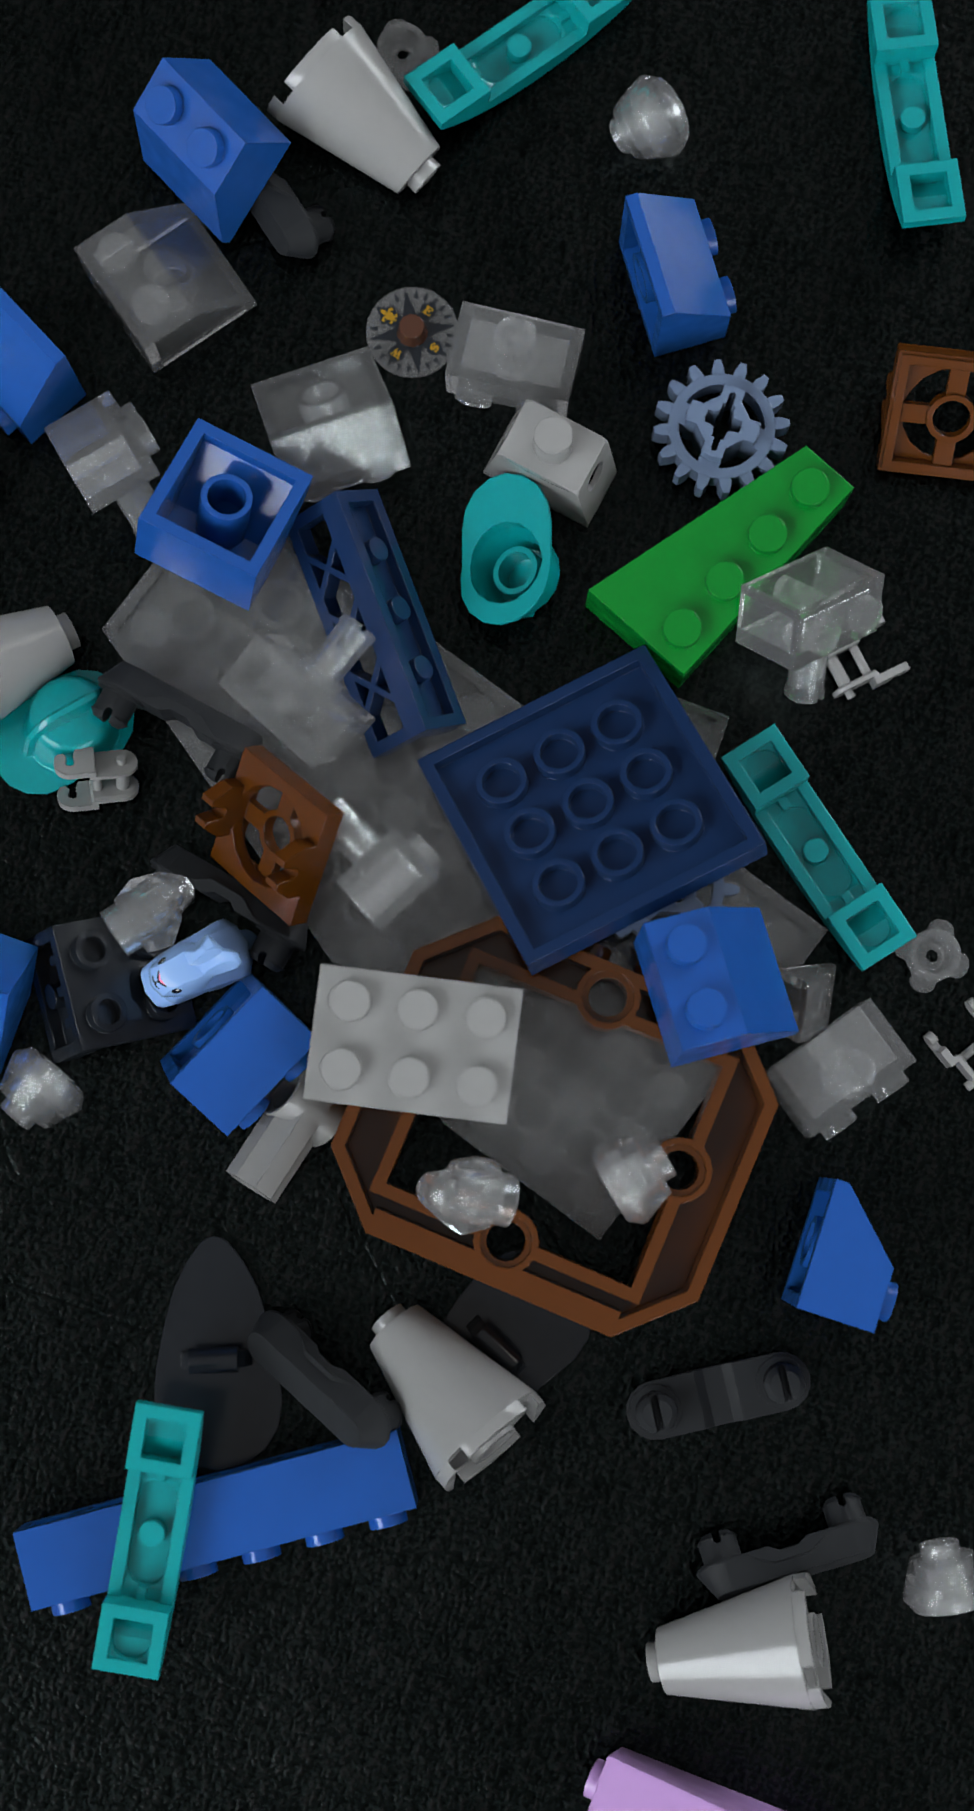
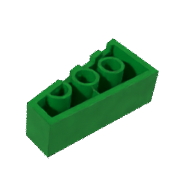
[585,446,854,688]

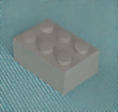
[303,964,523,1125]

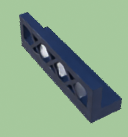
[289,489,466,758]

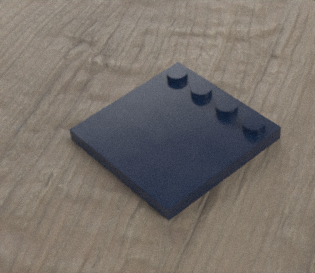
[417,644,768,976]

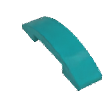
[403,0,632,130]
[867,0,966,229]
[720,723,917,972]
[91,1400,204,1680]

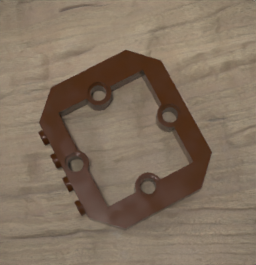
[331,916,779,1337]

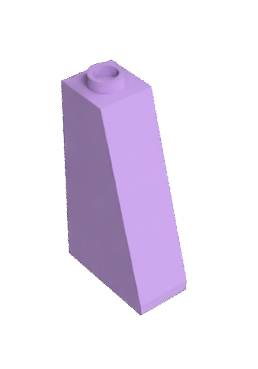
[583,1747,785,1811]

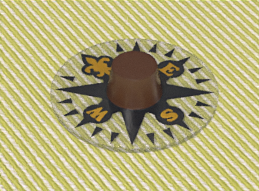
[366,287,459,378]

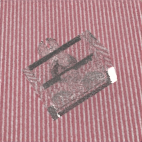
[445,301,586,418]
[44,390,161,536]
[735,546,885,704]
[218,613,376,770]
[332,795,443,941]
[765,998,917,1140]

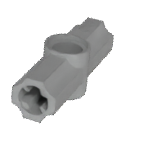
[226,1068,347,1203]

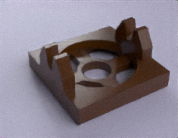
[876,343,974,481]
[195,745,344,926]

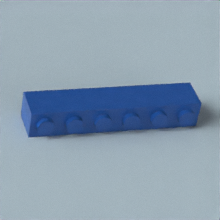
[12,1426,418,1616]

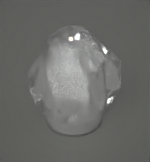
[99,872,195,956]
[416,1156,519,1235]

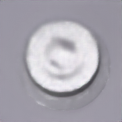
[610,75,689,160]
[0,1047,83,1130]
[591,1135,677,1224]
[902,1537,974,1616]

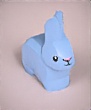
[140,918,257,1008]

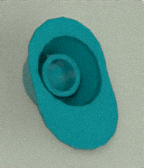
[461,473,560,626]
[0,670,134,794]

